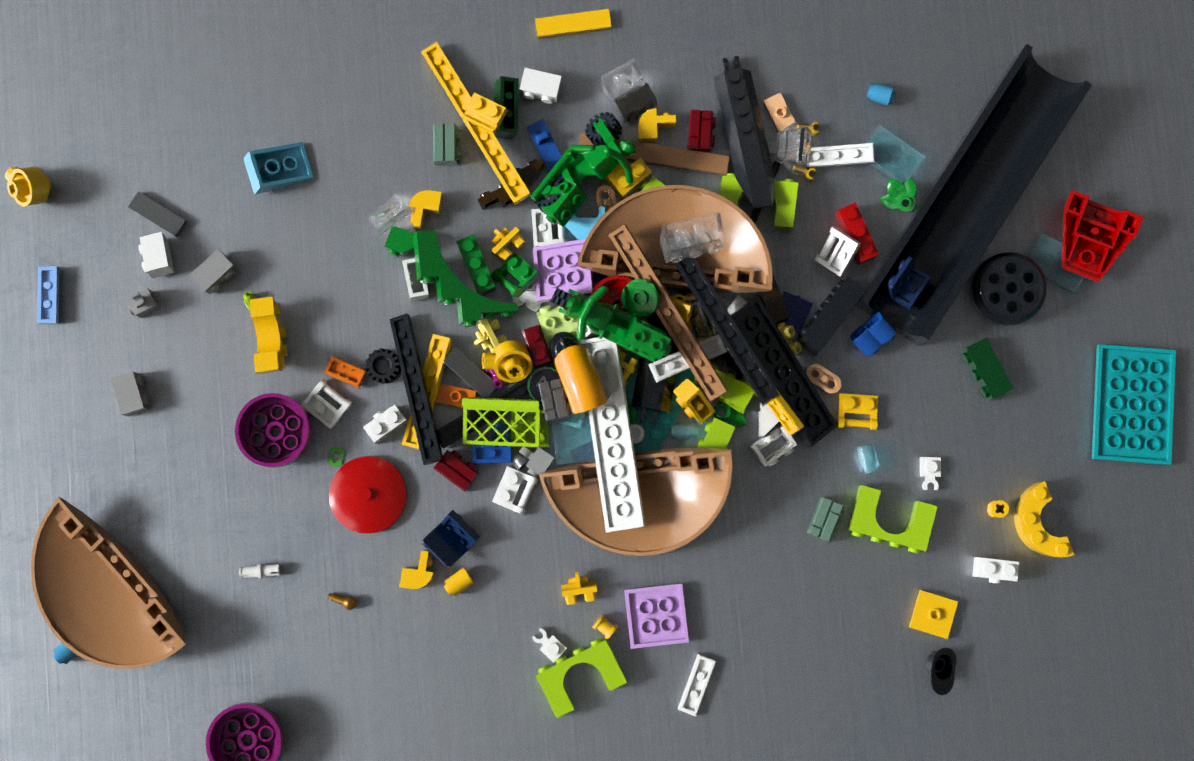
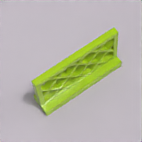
[462,397,542,447]

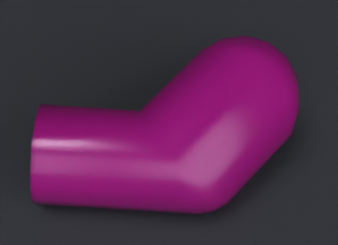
[484,370,503,388]

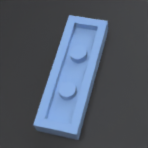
[37,266,60,324]

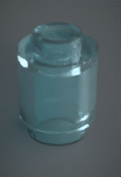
[671,421,699,441]
[856,444,879,474]

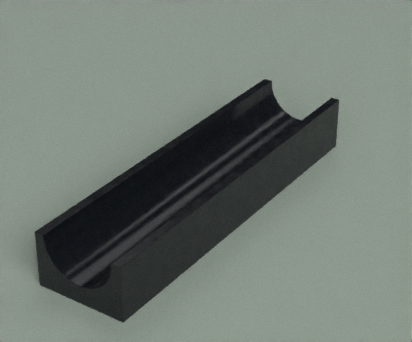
[856,44,1092,346]

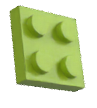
[511,408,550,447]

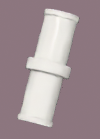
[239,563,280,579]

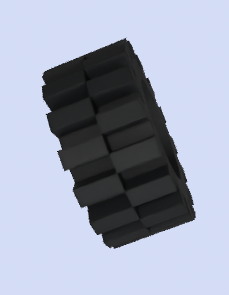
[365,348,401,384]

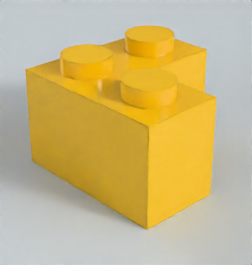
[604,158,652,200]

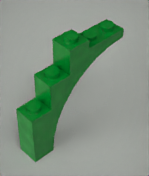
[413,231,518,327]

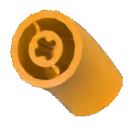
[555,345,608,413]

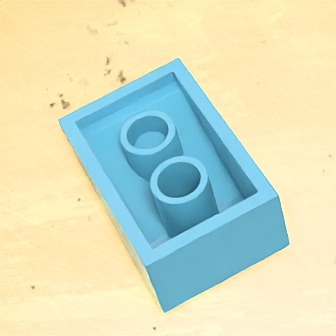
[244,142,314,194]

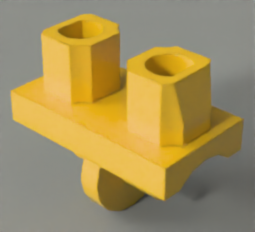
[491,227,525,262]
[561,571,597,605]

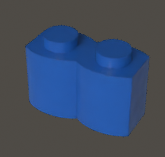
[850,312,897,357]

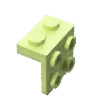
[536,305,585,347]

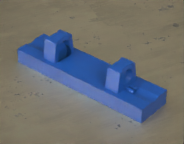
[526,119,564,182]

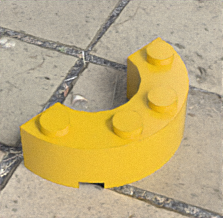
[250,296,288,374]
[1014,481,1074,557]

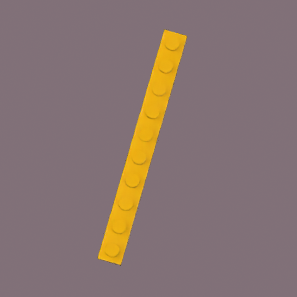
[421,42,531,205]

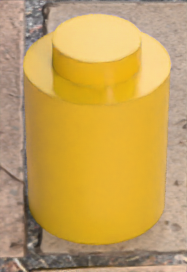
[444,567,475,597]

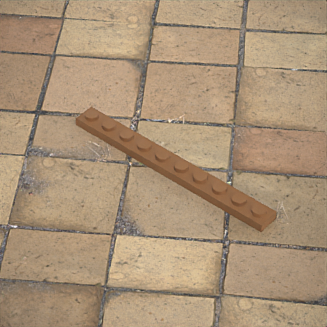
[609,224,728,401]

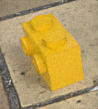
[673,379,716,424]

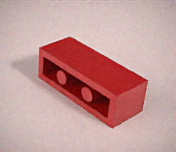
[835,202,879,266]

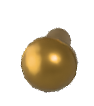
[327,593,357,610]

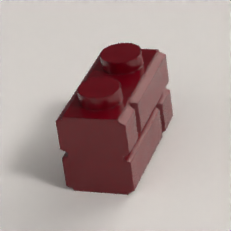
[687,110,716,153]
[522,324,553,369]
[433,449,479,492]

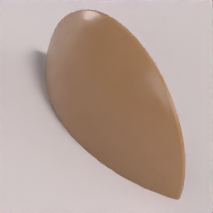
[577,185,773,293]
[539,448,733,556]
[31,497,187,669]

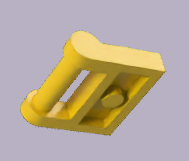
[837,393,878,430]

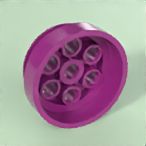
[235,393,312,468]
[206,702,284,761]

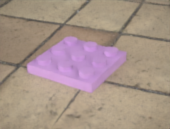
[533,239,594,303]
[624,583,689,649]

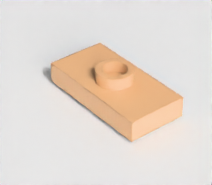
[763,93,797,135]

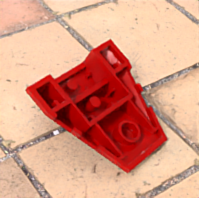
[1062,190,1144,282]

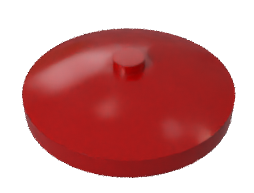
[329,456,407,533]

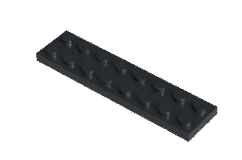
[730,296,838,447]

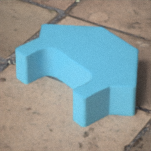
[565,205,608,240]

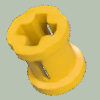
[987,500,1009,518]
[592,614,618,640]

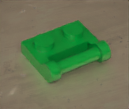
[491,253,540,298]

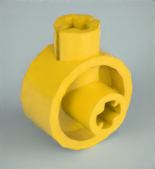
[5,166,51,207]
[482,340,532,383]

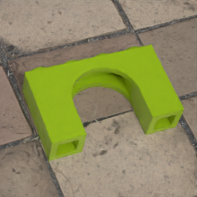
[720,173,798,231]
[847,485,938,554]
[536,637,627,718]

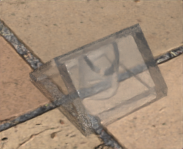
[601,59,645,102]

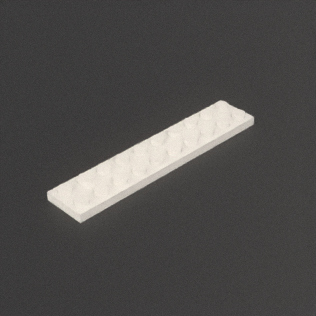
[578,337,645,533]

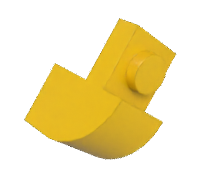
[638,108,676,143]
[408,190,444,231]
[399,550,435,589]

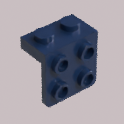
[888,256,931,310]
[422,510,480,568]

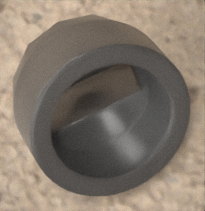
[513,454,529,471]

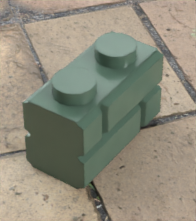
[433,124,461,166]
[806,497,845,542]

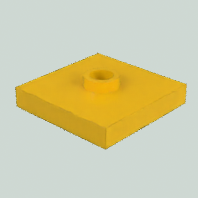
[909,590,958,639]

